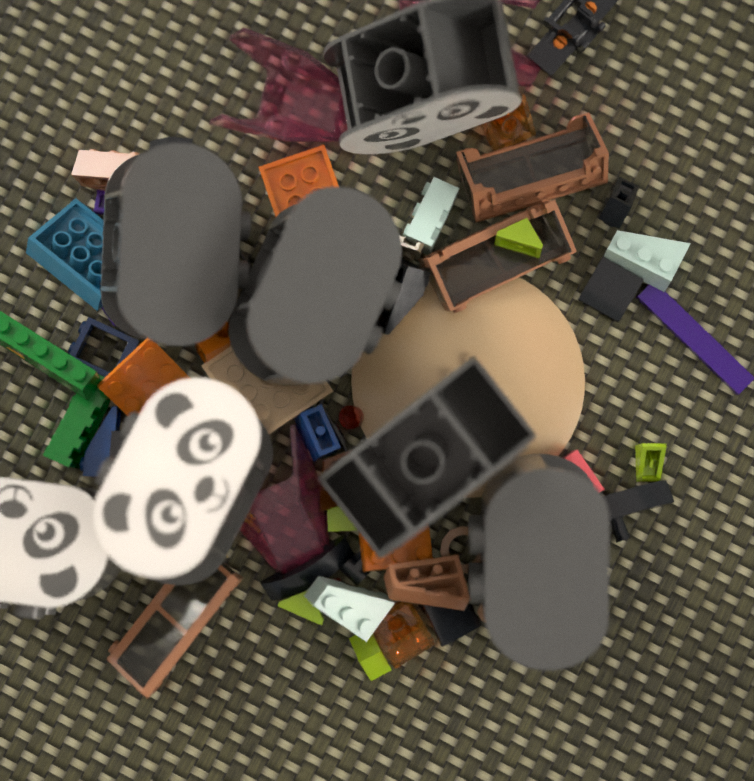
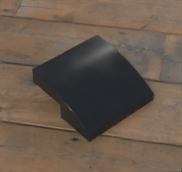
[578,257,644,323]
[421,601,481,647]

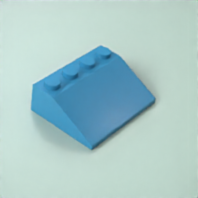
[26,198,104,311]

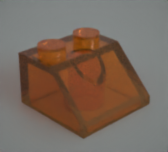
[480,90,536,151]
[373,601,436,669]

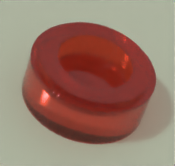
[339,405,364,429]

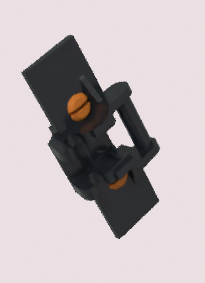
[527,0,619,77]

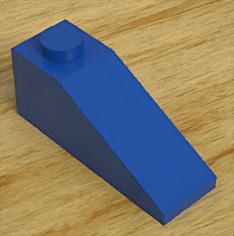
[80,406,122,477]

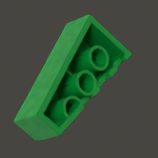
[42,374,111,469]

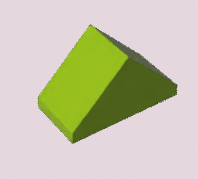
[495,218,543,258]
[635,443,667,482]
[278,590,324,625]
[349,634,392,681]

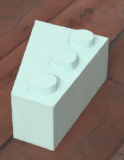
[402,177,459,255]
[603,230,691,292]
[304,576,395,642]

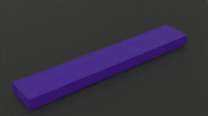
[636,285,754,395]

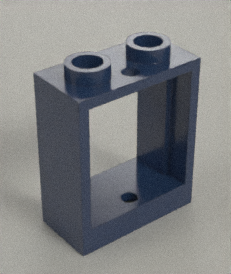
[68,317,142,377]

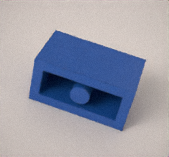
[294,404,341,462]

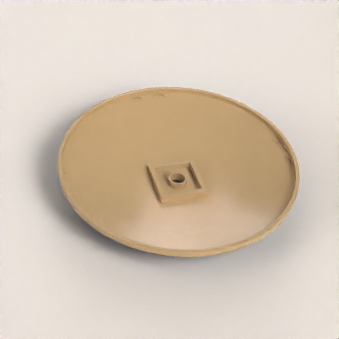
[351,265,585,498]

